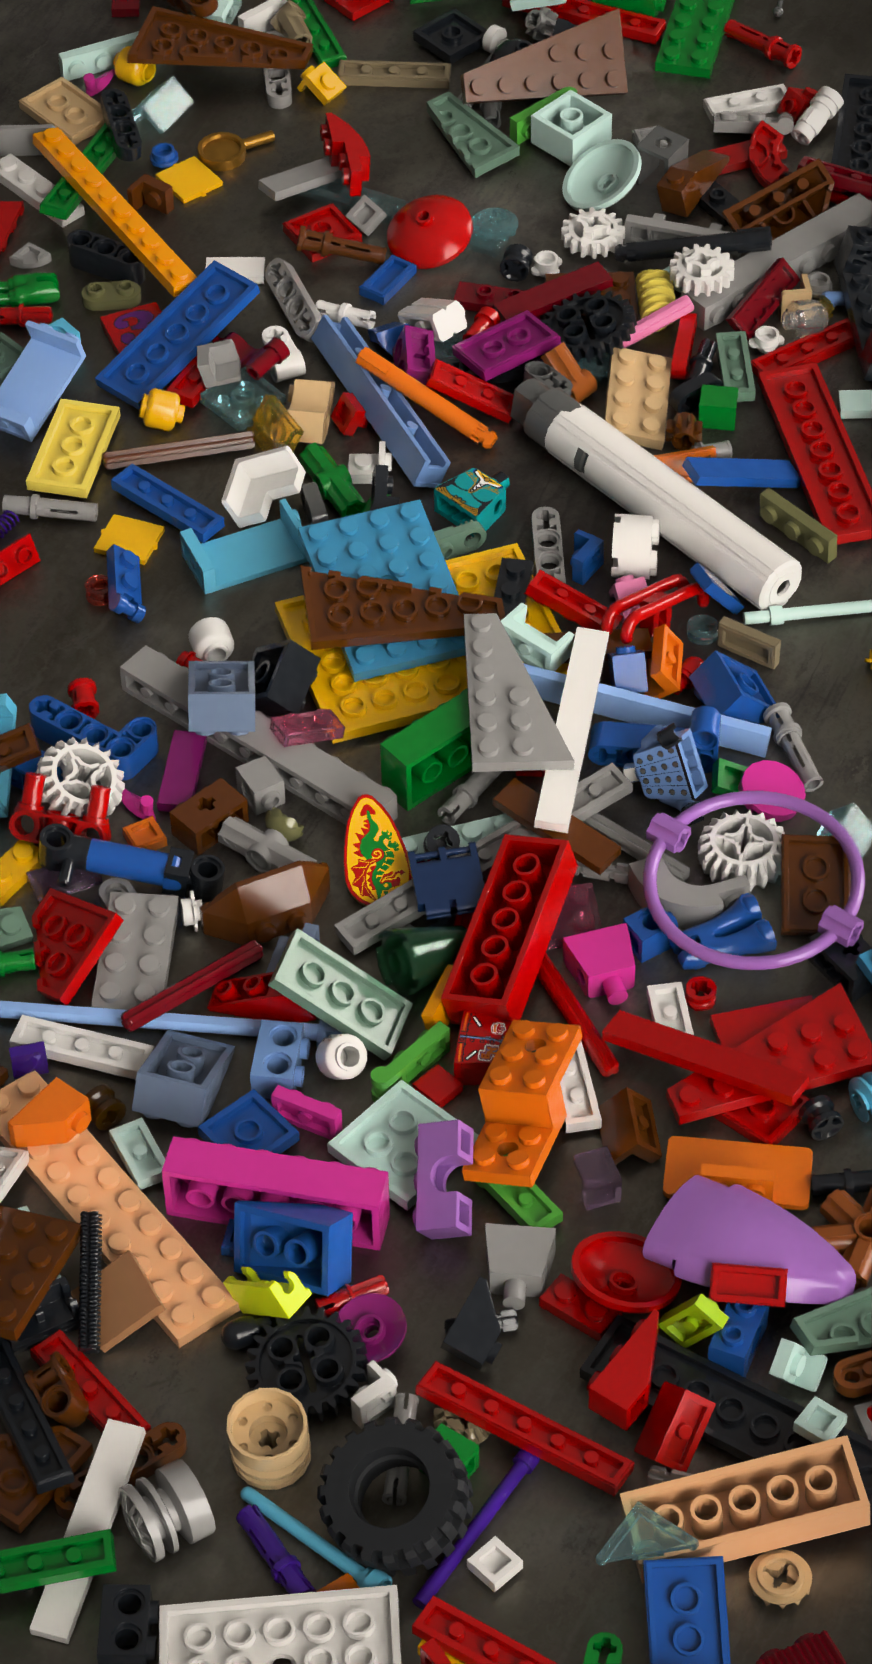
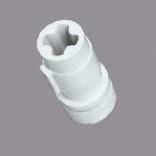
[791,86,844,145]

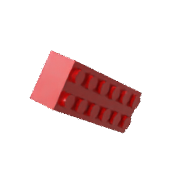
[440,834,578,1025]

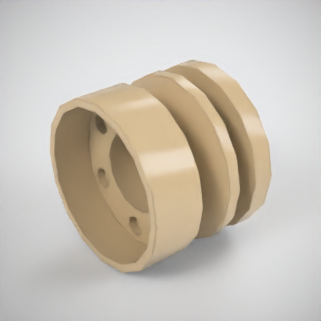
[226,1388,311,1490]

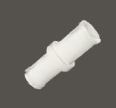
[315,299,376,329]

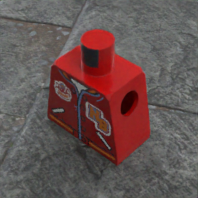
[454,1010,536,1085]

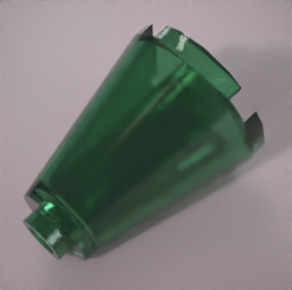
[376,926,467,998]

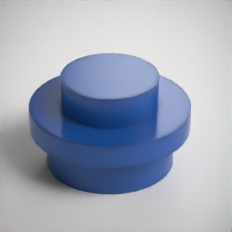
[150,143,179,169]

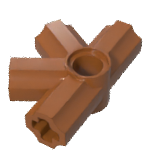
[811,1187,872,1290]

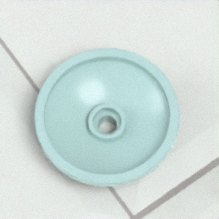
[562,139,642,212]

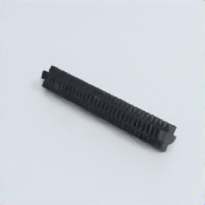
[78,1211,102,1354]

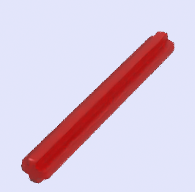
[537,953,619,1077]

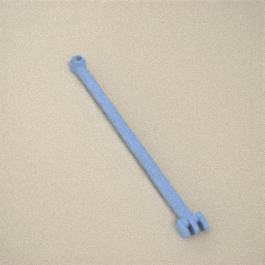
[0,1000,342,1047]

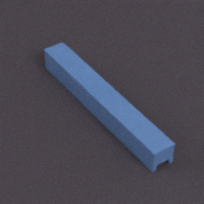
[311,315,451,488]

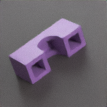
[413,1120,474,1240]

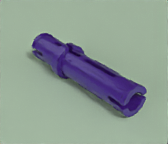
[236,1504,317,1594]

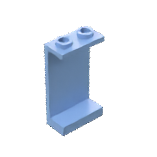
[0,320,86,442]

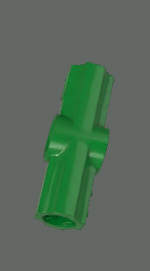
[299,442,366,517]

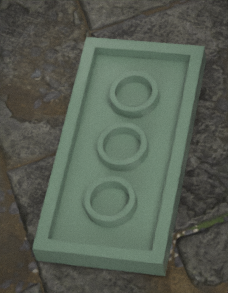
[268,928,413,1061]

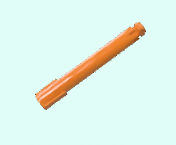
[356,347,498,449]

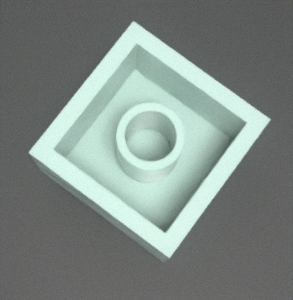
[531,89,612,166]

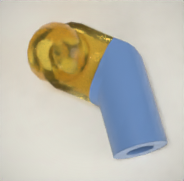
[814,291,845,320]

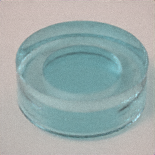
[686,614,718,645]

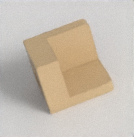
[777,274,812,322]

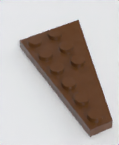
[127,6,313,69]

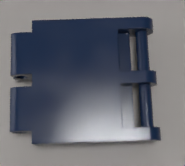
[407,842,485,920]

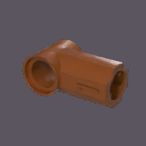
[541,342,598,403]

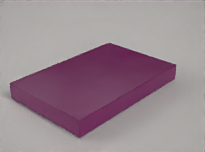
[452,310,561,382]

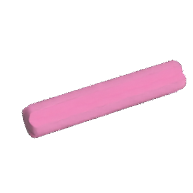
[622,295,694,348]

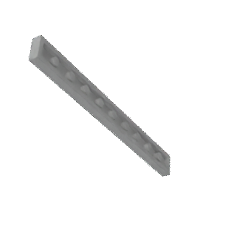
[334,762,633,955]

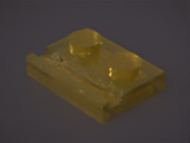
[246,394,304,452]

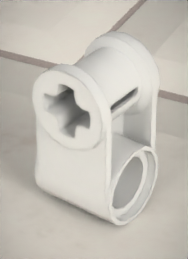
[262,325,306,383]

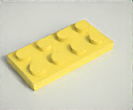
[26,399,121,499]

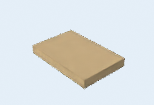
[18,76,105,145]

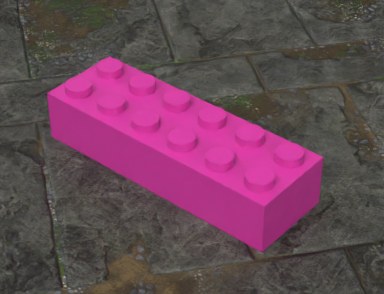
[162,1136,390,1251]

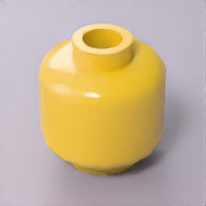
[113,46,156,87]
[139,388,185,432]

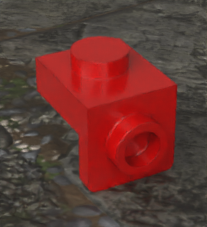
[777,87,818,125]

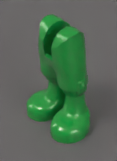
[0,272,60,307]

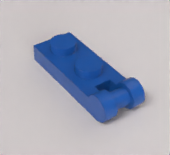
[106,544,146,623]

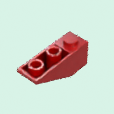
[207,972,316,1022]
[587,1309,659,1431]

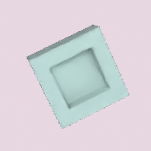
[793,1396,847,1444]

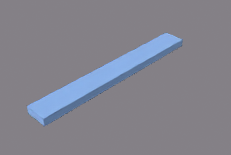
[523,663,772,758]

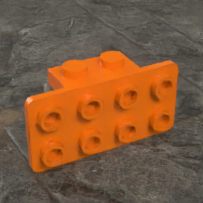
[663,1136,813,1210]

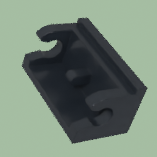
[7,1276,79,1355]

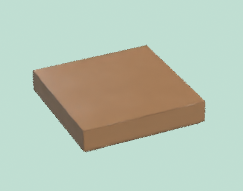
[71,1250,166,1353]

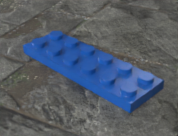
[95,260,260,410]

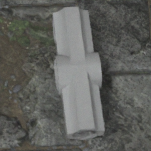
[218,816,317,873]

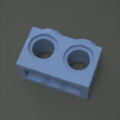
[250,1019,310,1099]

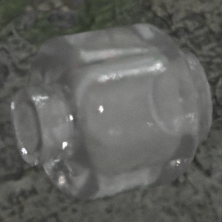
[782,299,829,339]

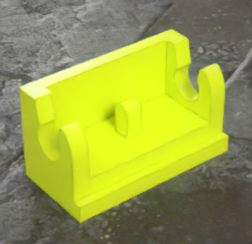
[223,1266,312,1319]

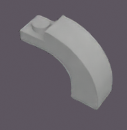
[628,857,750,929]

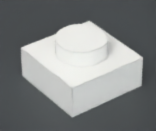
[467,1536,523,1592]

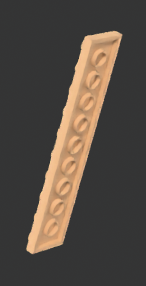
[0,1070,240,1348]

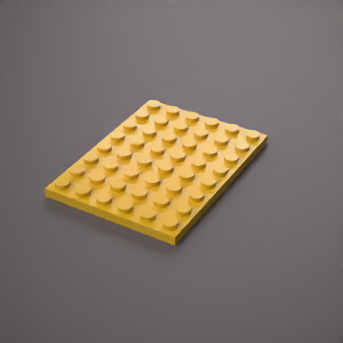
[275,543,569,744]

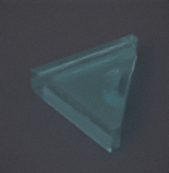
[595,1501,699,1566]

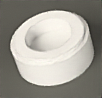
[482,24,507,53]

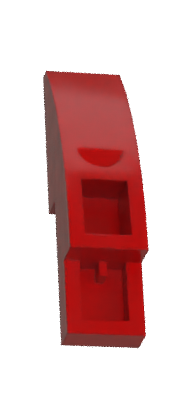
[320,113,371,197]

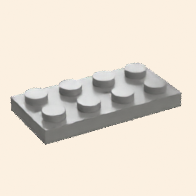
[91,891,180,1010]

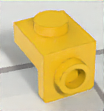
[297,62,346,106]

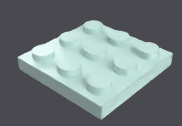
[327,1080,479,1211]

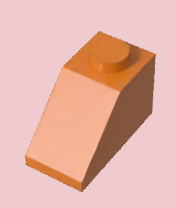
[7,1077,92,1148]

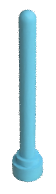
[240,1486,393,1588]

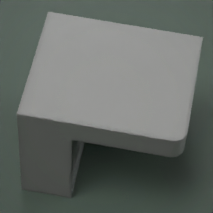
[197,339,241,388]

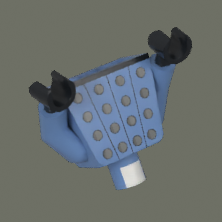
[623,723,708,826]

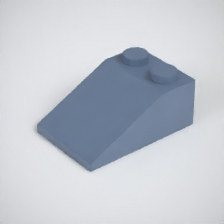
[188,661,255,736]
[132,1030,235,1128]

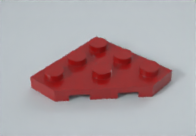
[32,888,124,1005]

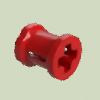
[67,678,100,719]

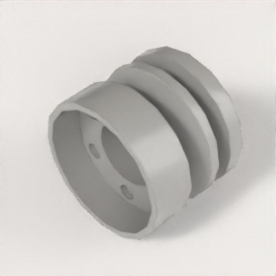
[118,1458,216,1563]

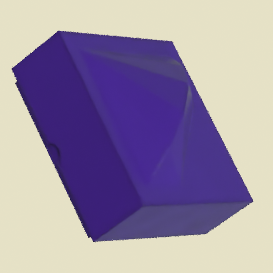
[9,1041,49,1079]

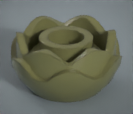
[265,807,305,842]

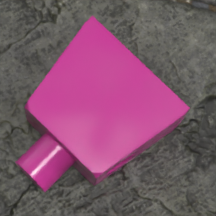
[563,923,635,1005]

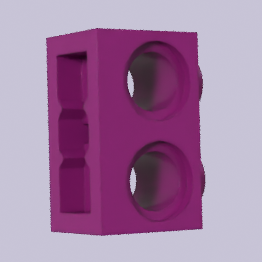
[393,325,435,388]

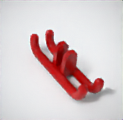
[601,574,710,644]

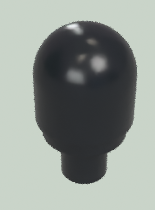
[221,1315,273,1350]

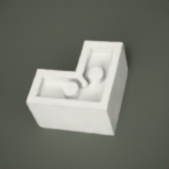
[221,446,306,528]

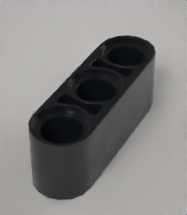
[67,229,146,285]

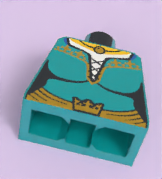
[434,468,510,537]

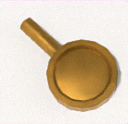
[197,130,275,171]

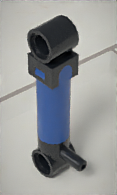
[38,824,225,902]

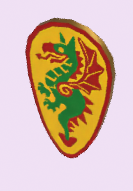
[344,794,412,907]

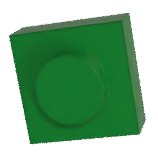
[711,758,748,795]

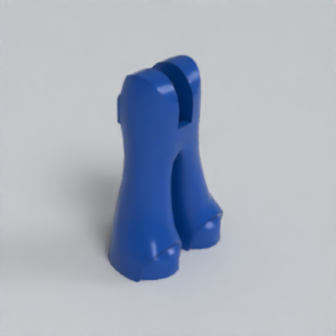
[668,892,777,970]

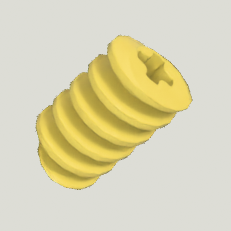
[635,269,676,332]

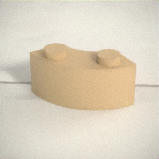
[281,379,335,444]

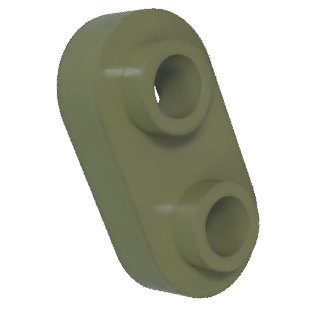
[81,280,141,311]

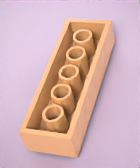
[619,1435,870,1584]

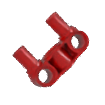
[9,772,111,844]

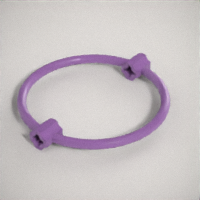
[643,791,865,970]

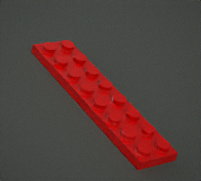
[758,363,872,545]

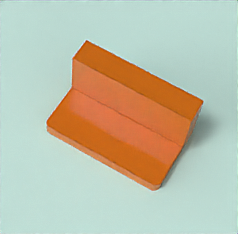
[644,624,684,699]

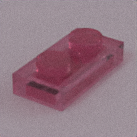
[269,709,345,747]

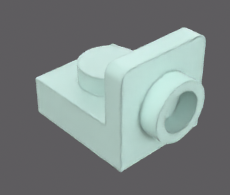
[769,1338,828,1392]

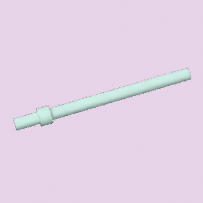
[743,599,872,626]

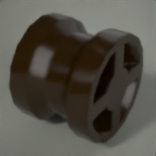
[85,1084,127,1130]

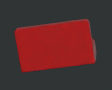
[634,1381,716,1472]

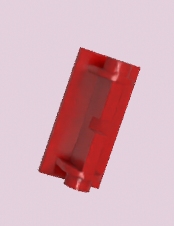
[0,533,41,586]

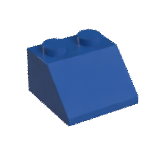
[689,650,780,724]

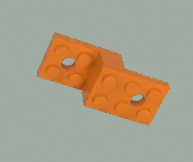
[461,1020,582,1188]

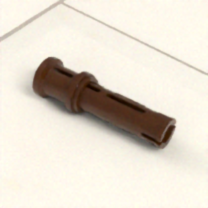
[296,225,387,265]

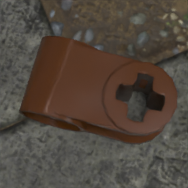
[24,1351,89,1428]

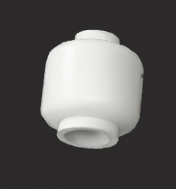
[188,617,234,661]
[315,1034,367,1080]

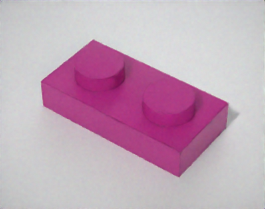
[271,1085,343,1140]

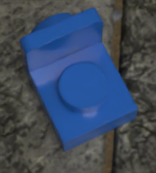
[570,529,604,585]

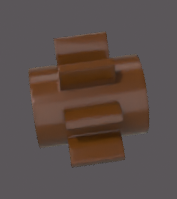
[665,412,703,450]

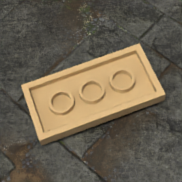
[604,347,672,450]

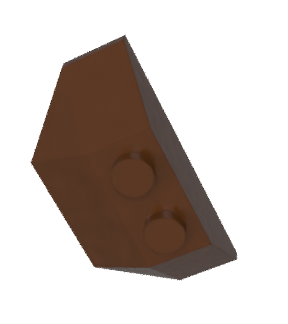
[722,158,835,240]
[199,860,330,945]

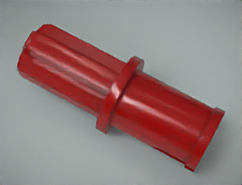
[0,304,53,328]
[314,1274,389,1318]

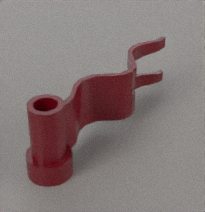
[211,332,290,380]

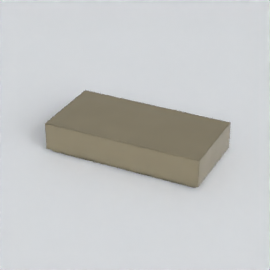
[717,616,781,670]

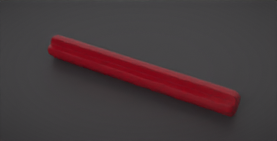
[121,940,263,1032]

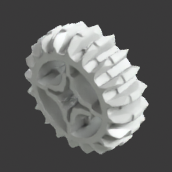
[35,737,125,817]
[698,809,785,892]

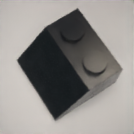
[251,639,321,719]

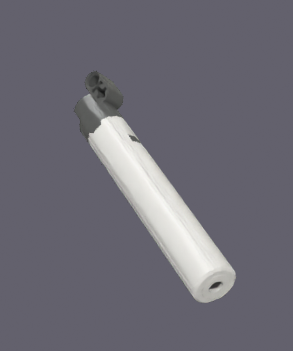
[510,361,802,610]

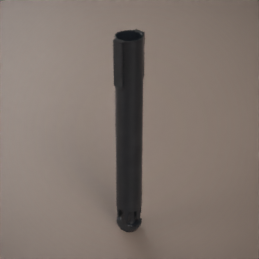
[615,226,772,262]

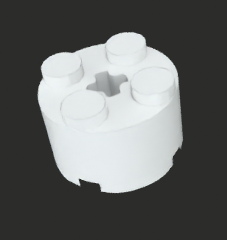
[611,514,660,579]

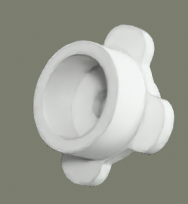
[531,250,562,277]
[749,326,785,354]
[180,890,202,932]

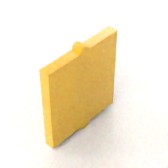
[155,156,223,204]
[94,514,165,565]

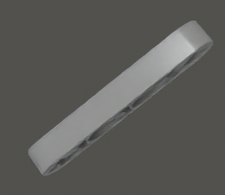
[263,31,292,109]
[265,258,322,343]
[531,506,566,584]

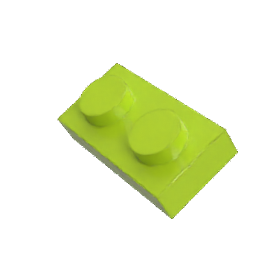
[659,1293,729,1348]

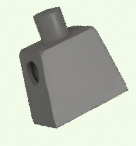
[485,1223,556,1310]

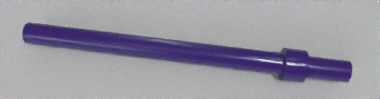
[412,1449,540,1610]

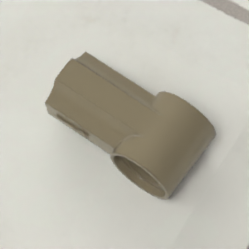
[270,0,313,44]

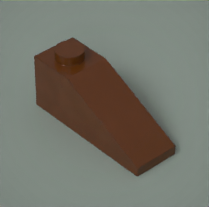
[656,150,730,217]

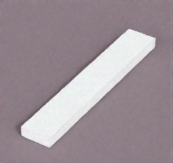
[29,1418,146,1644]

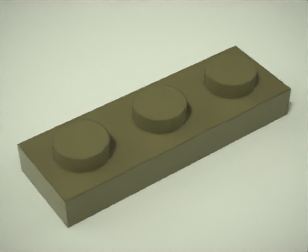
[760,488,837,564]

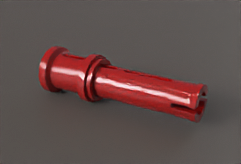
[724,19,802,69]

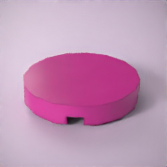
[738,760,806,822]

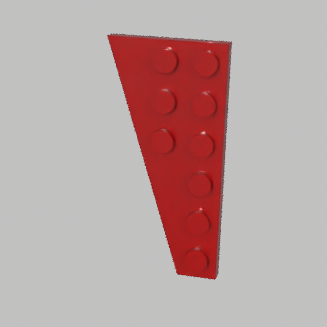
[666,982,872,1125]

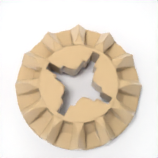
[748,1549,812,1610]

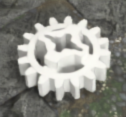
[561,207,625,259]
[670,244,735,297]

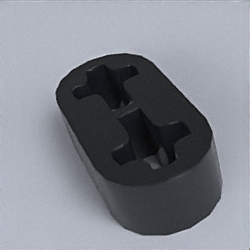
[668,372,723,413]

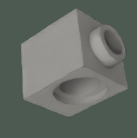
[235,755,285,815]

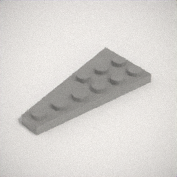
[464,613,574,772]

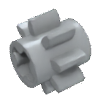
[525,6,559,42]

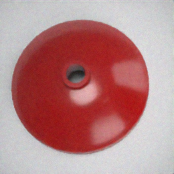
[387,195,473,269]
[570,1231,682,1314]

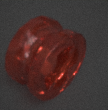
[85,575,109,606]

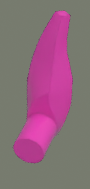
[83,69,115,97]
[121,788,156,820]

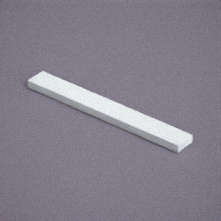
[534,627,609,833]

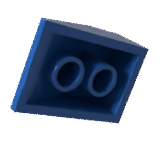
[234,1200,353,1296]

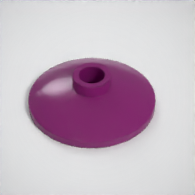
[338,1293,407,1363]

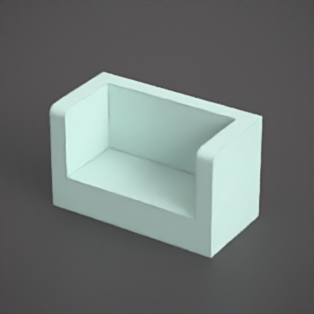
[501,602,575,671]

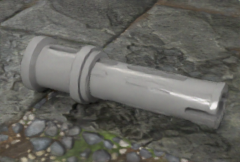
[763,702,824,792]

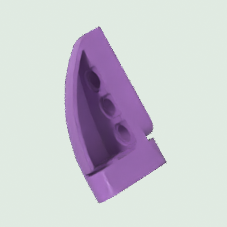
[643,1175,856,1305]

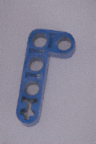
[29,695,159,781]
[588,706,721,773]

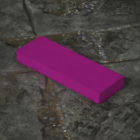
[157,730,207,812]

